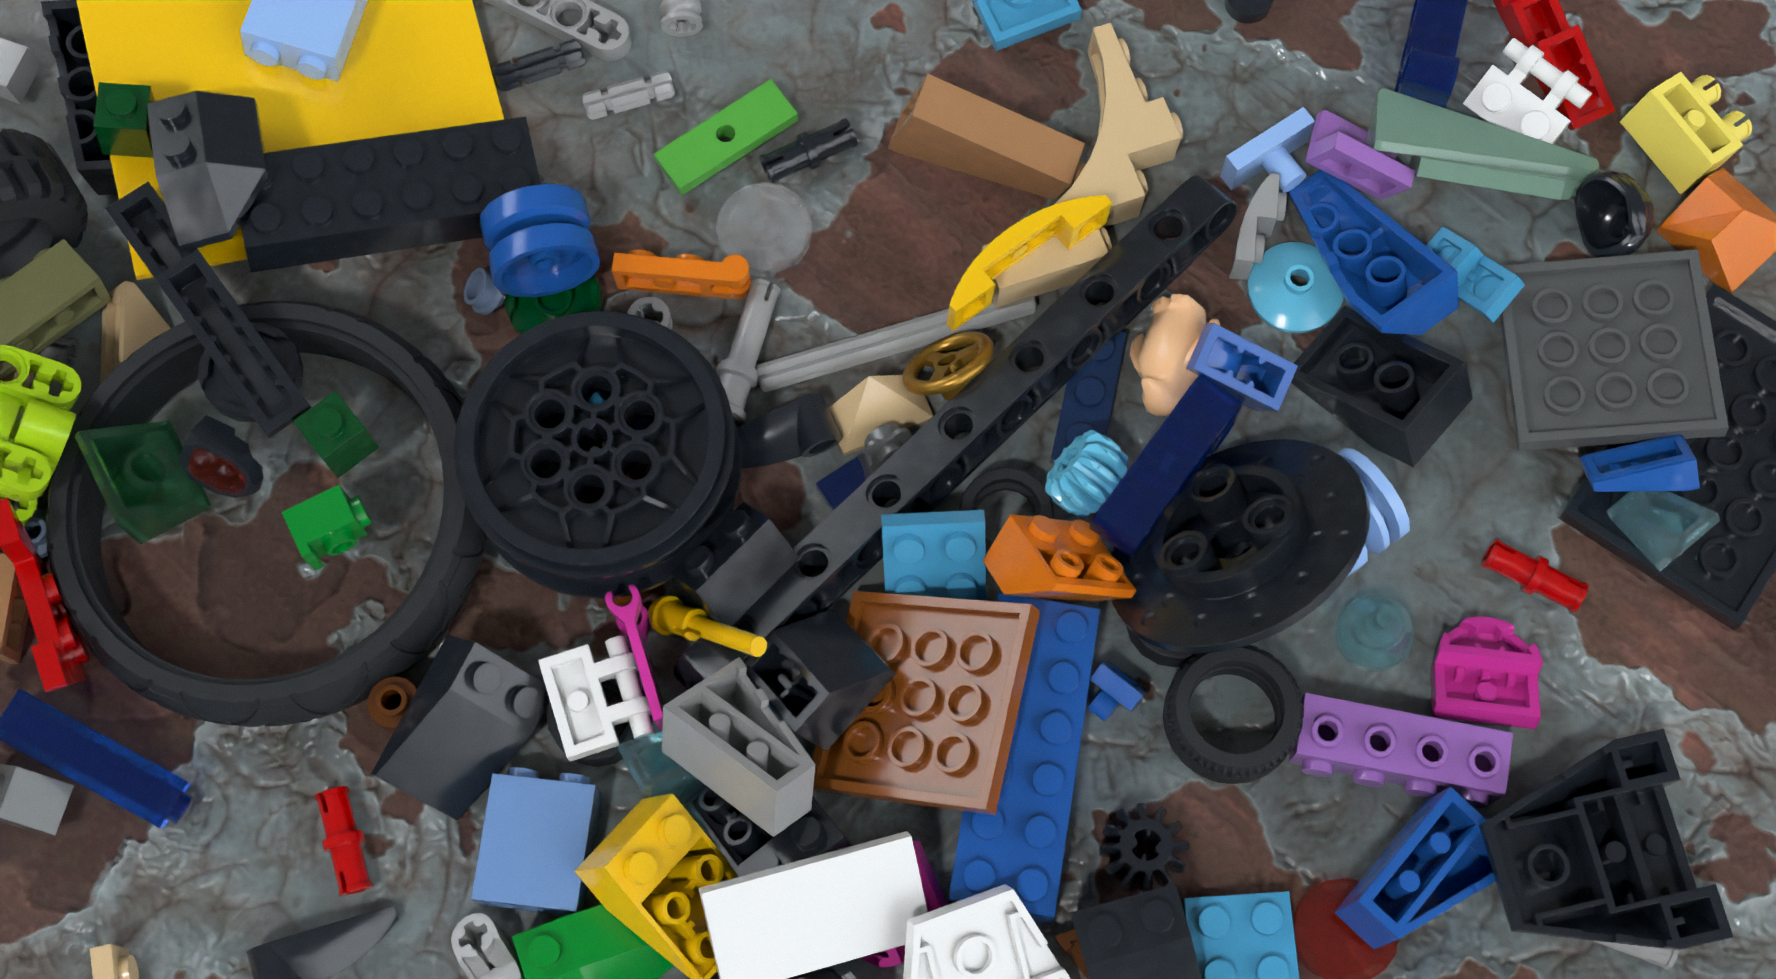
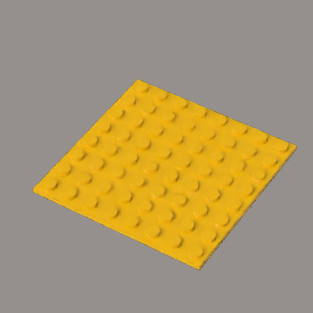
[76,0,504,280]

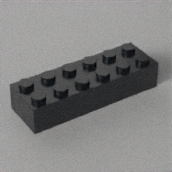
[240,117,541,272]

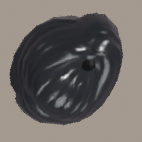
[1575,171,1654,258]

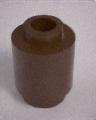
[367,677,417,735]

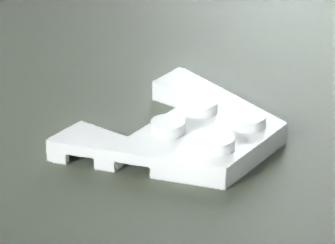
[903,884,1071,979]

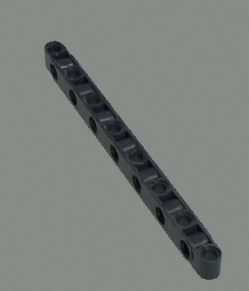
[673,175,1237,690]

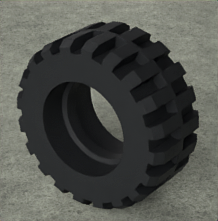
[0,128,88,280]

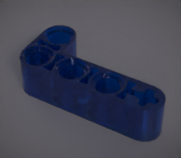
[1394,0,1468,108]
[1089,374,1243,558]

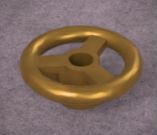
[903,332,994,401]

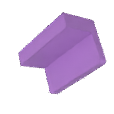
[1305,110,1415,200]

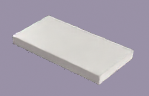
[699,831,928,979]

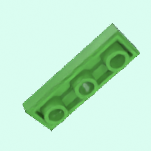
[653,79,799,196]

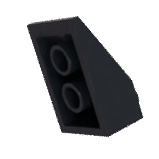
[1291,307,1473,467]
[371,635,550,820]

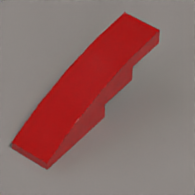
[1493,0,1616,131]

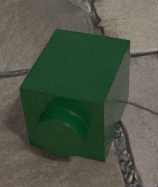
[94,82,155,158]
[293,391,379,478]

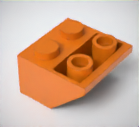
[982,514,1137,602]

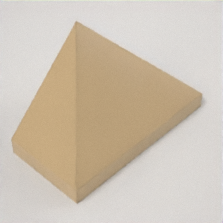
[100,281,171,384]
[829,375,933,456]

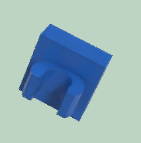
[1088,660,1149,721]

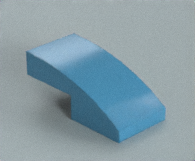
[1426,226,1525,323]

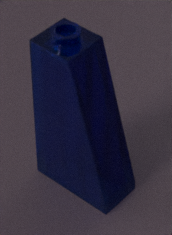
[0,688,193,829]

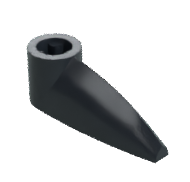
[737,393,842,468]
[246,906,398,979]

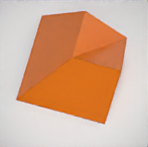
[1656,168,1776,294]

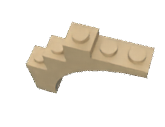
[981,23,1183,308]

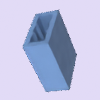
[471,767,602,916]

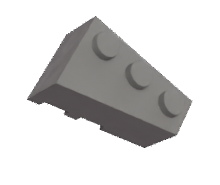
[662,657,815,837]

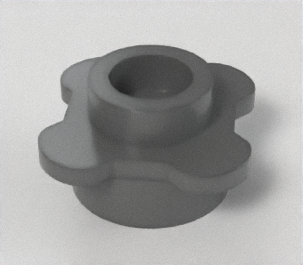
[864,424,911,472]

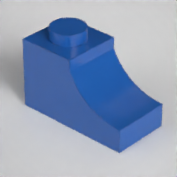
[1186,323,1298,411]

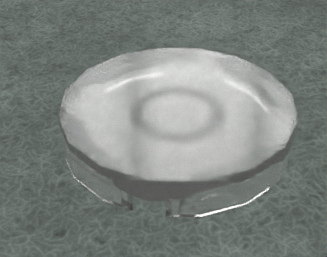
[716,182,813,277]

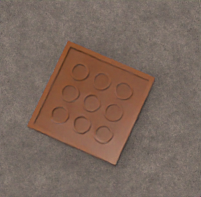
[812,591,1040,815]

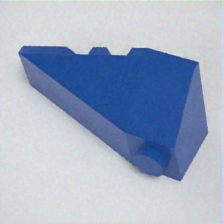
[1289,170,1459,335]

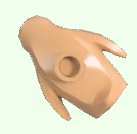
[1130,294,1220,417]

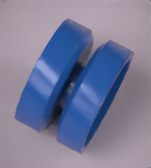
[480,184,600,297]

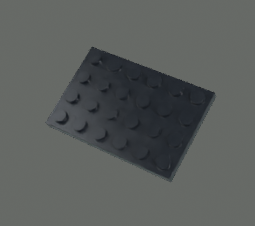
[1558,284,1776,631]

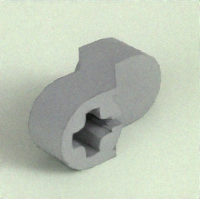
[451,913,525,979]

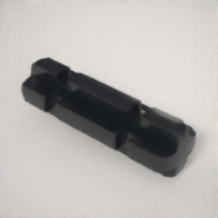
[493,39,585,91]

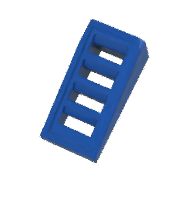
[1580,434,1700,492]

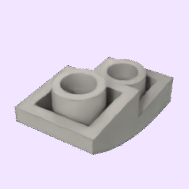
[1229,173,1287,280]

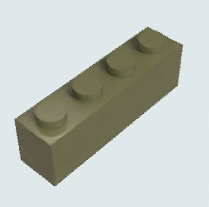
[0,239,112,380]

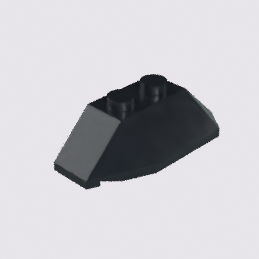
[147,90,269,252]

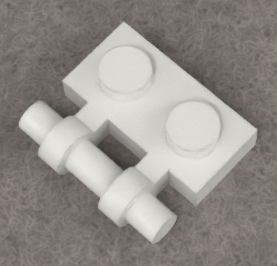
[1462,38,1592,144]
[538,636,654,762]

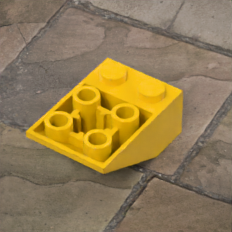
[574,794,739,979]

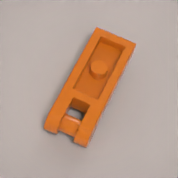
[612,249,752,300]

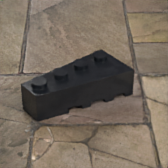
[41,0,118,195]

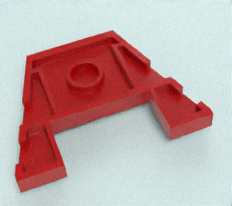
[0,498,90,692]

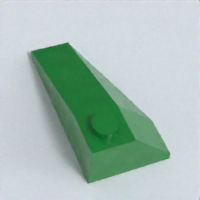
[511,904,674,979]

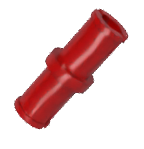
[1481,538,1589,613]
[314,786,373,897]

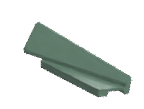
[1366,88,1599,200]

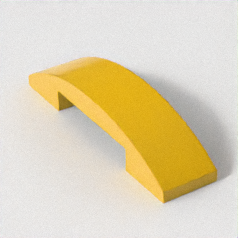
[946,195,1112,332]

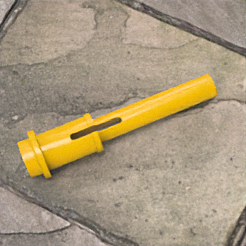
[648,595,767,657]

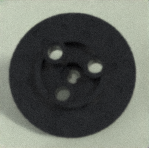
[1111,439,1370,653]

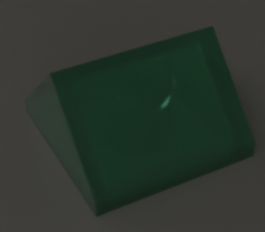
[75,421,211,544]

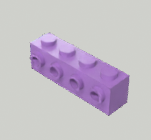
[1288,693,1513,808]

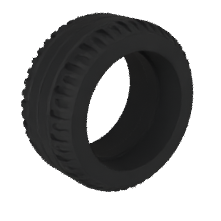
[1163,645,1304,784]

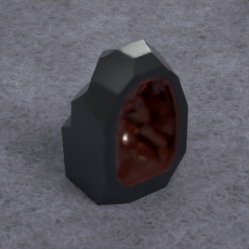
[178,415,264,498]

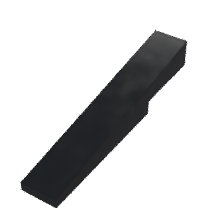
[105,181,312,438]

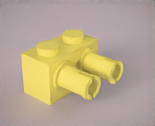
[1620,72,1752,194]

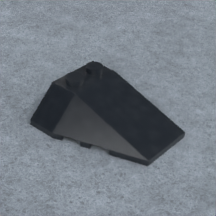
[1479,729,1733,950]

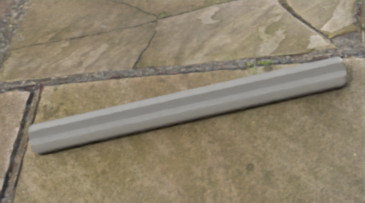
[756,295,1036,392]

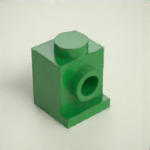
[282,485,372,571]

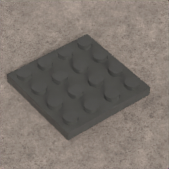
[1500,249,1729,451]

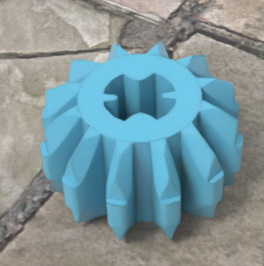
[1045,430,1128,518]

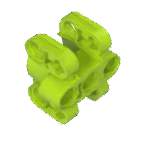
[0,345,81,527]

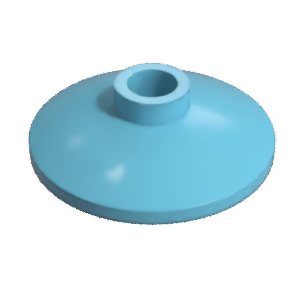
[1247,242,1344,333]

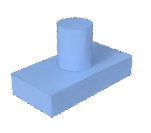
[1220,107,1315,193]

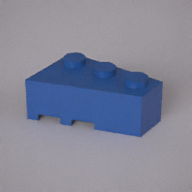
[1334,787,1496,950]

